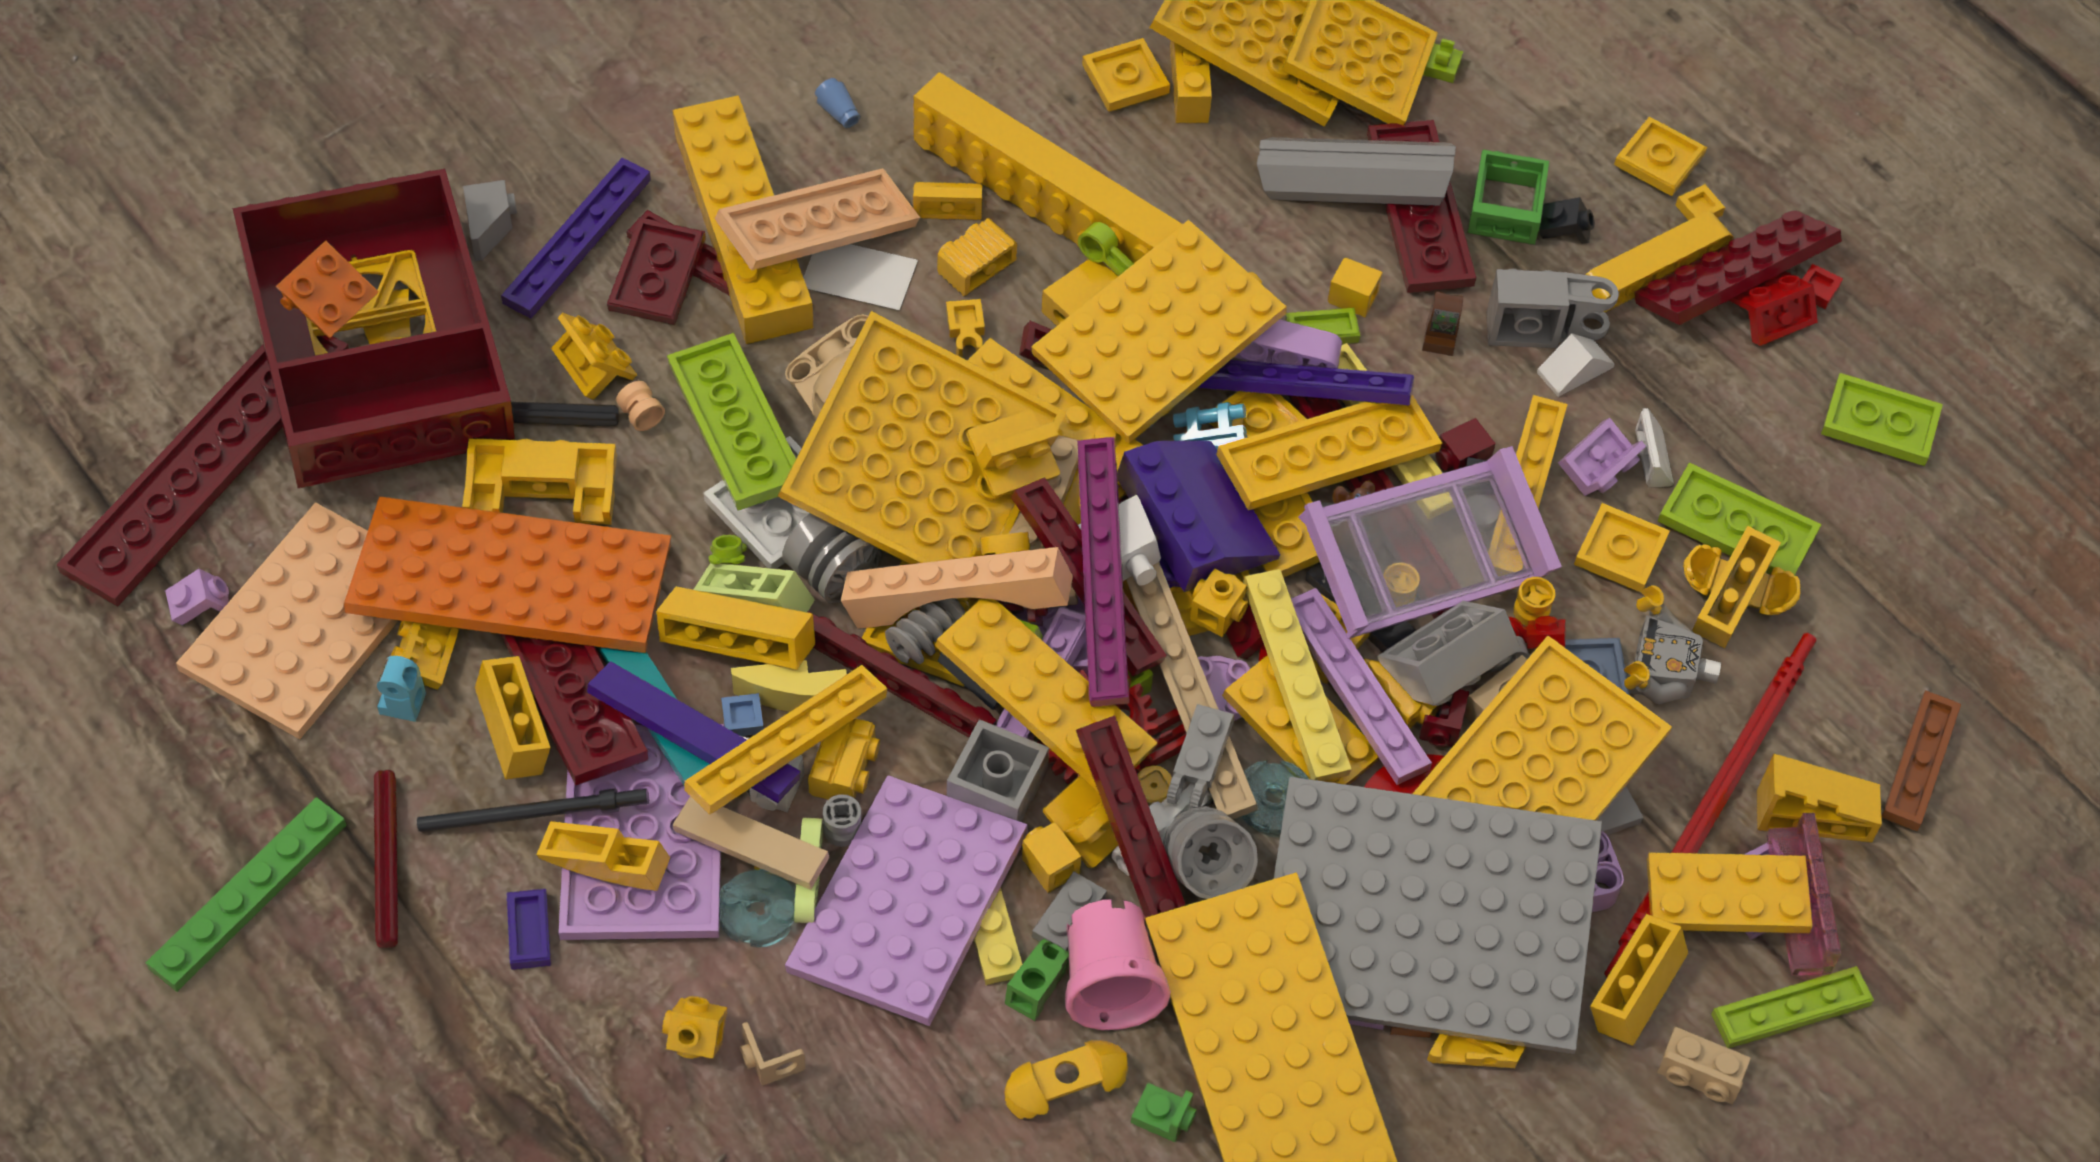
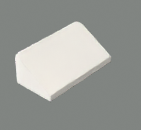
[1635,408,1674,488]

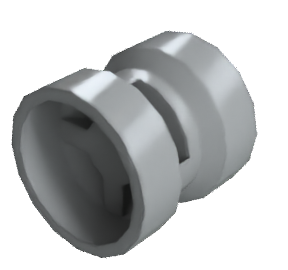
[822,794,862,847]

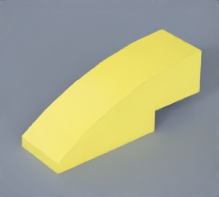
[731,660,847,712]

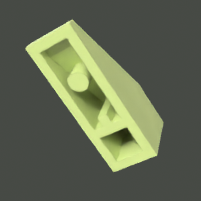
[693,563,815,612]

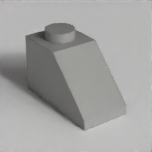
[463,180,517,261]

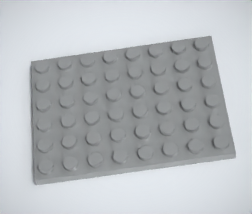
[1274,777,1602,1054]

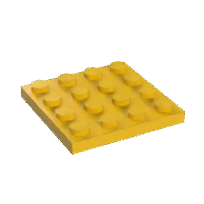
[1282,0,1438,125]

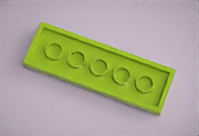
[667,333,796,511]

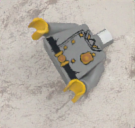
[1624,585,1721,705]

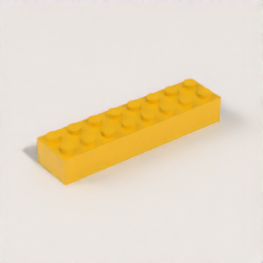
[673,95,814,344]

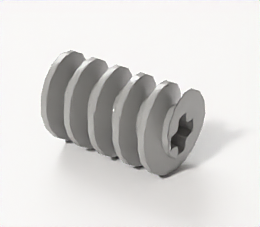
[885,598,966,664]

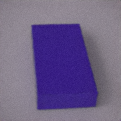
[507,889,551,970]

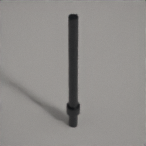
[417,788,649,832]

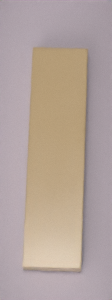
[673,796,829,890]

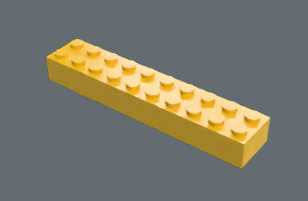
[913,72,1183,263]

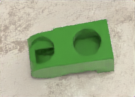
[1005,938,1069,1021]

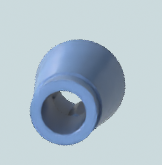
[815,78,861,128]

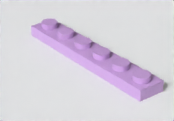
[1291,588,1432,785]

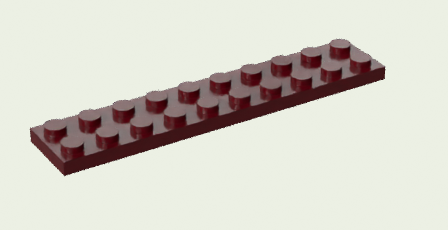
[57,335,349,607]

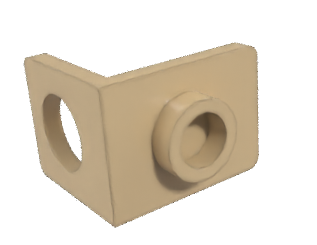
[740,1022,806,1086]

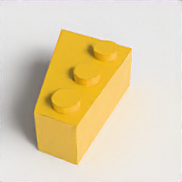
[1757,754,1882,843]

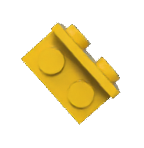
[551,312,637,400]
[966,410,1060,498]
[1042,776,1118,868]

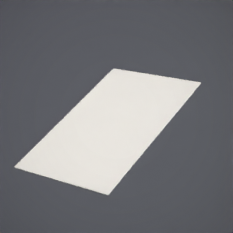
[803,244,918,310]

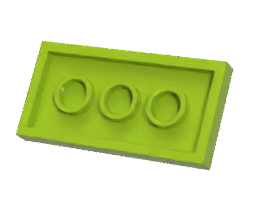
[1657,462,1822,575]

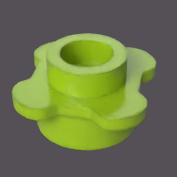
[708,535,747,565]

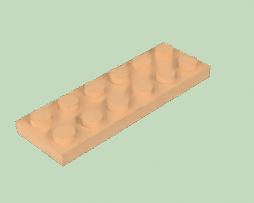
[715,168,920,270]

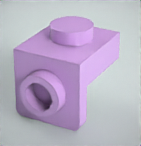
[165,569,229,625]

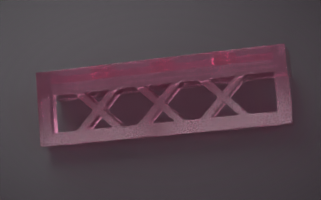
[1766,813,1841,976]

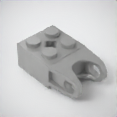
[1486,269,1619,348]

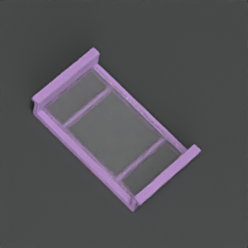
[1298,446,1562,639]

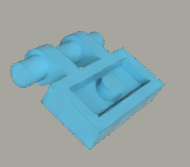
[1173,402,1247,450]

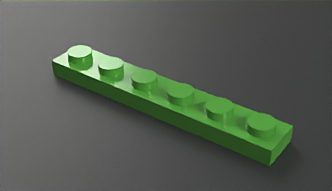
[145,797,347,992]

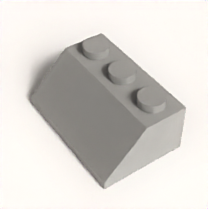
[1377,601,1521,706]

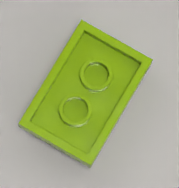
[1821,373,1943,466]

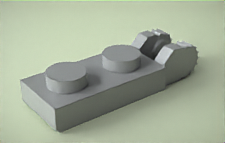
[1166,704,1234,808]

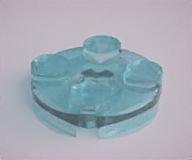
[1241,760,1309,838]
[719,869,795,948]

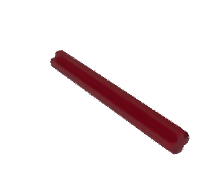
[374,770,398,949]

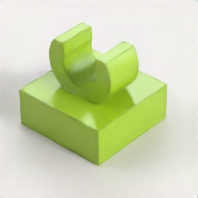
[1423,38,1464,83]

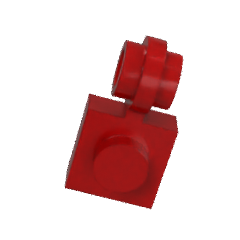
[1508,616,1566,649]

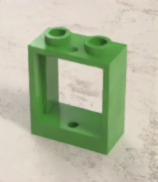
[1467,149,1549,245]

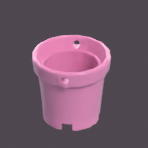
[1065,900,1171,1031]

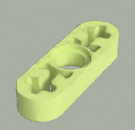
[794,818,823,923]

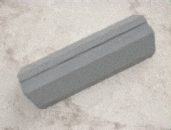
[1257,137,1456,205]

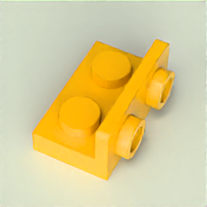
[390,621,459,690]

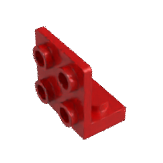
[1729,271,1818,346]

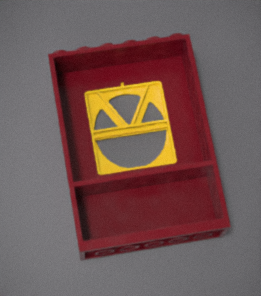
[232,169,515,489]

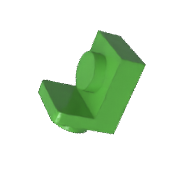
[1131,1083,1197,1142]

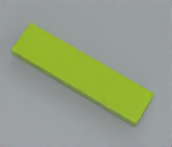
[1711,966,1874,1048]

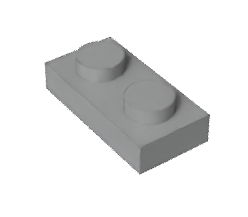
[1032,872,1107,951]

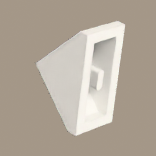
[1537,333,1614,397]

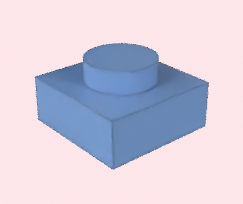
[721,693,764,736]

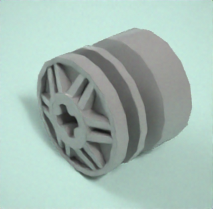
[782,513,882,603]
[1163,806,1258,899]

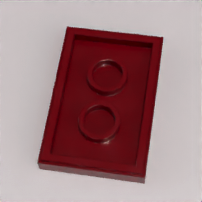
[607,217,706,325]

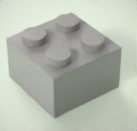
[947,719,1049,822]

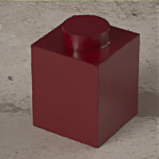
[1435,418,1496,472]

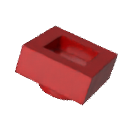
[1802,263,1843,310]

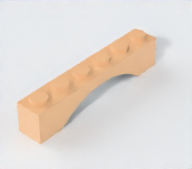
[841,547,1073,629]

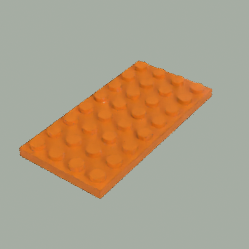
[344,496,671,653]

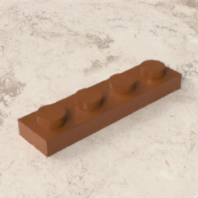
[1881,690,1961,831]

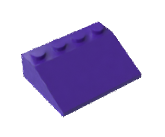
[1117,441,1280,592]

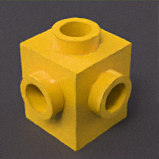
[1190,568,1248,637]
[662,996,728,1059]

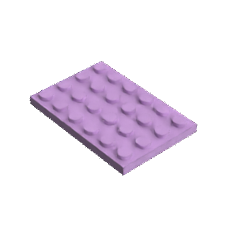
[559,724,724,940]
[785,775,1028,1026]

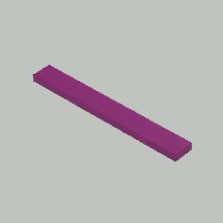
[1077,437,1129,707]

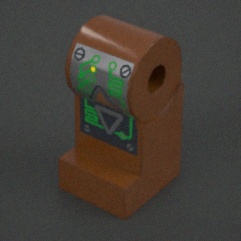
[1422,291,1464,356]

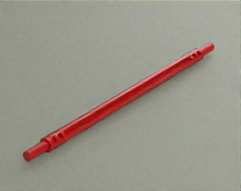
[1604,633,1817,978]

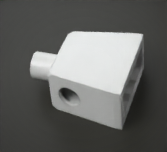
[1078,495,1161,585]

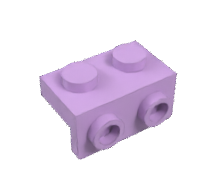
[1558,418,1646,496]

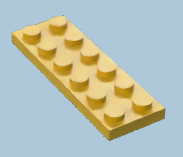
[1216,395,1442,511]
[935,598,1157,791]

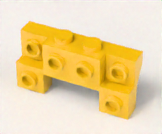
[462,439,617,525]

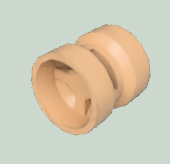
[616,381,665,431]

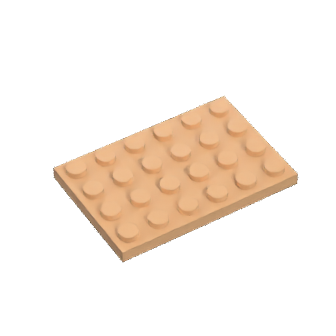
[176,502,399,739]

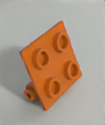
[276,241,379,339]

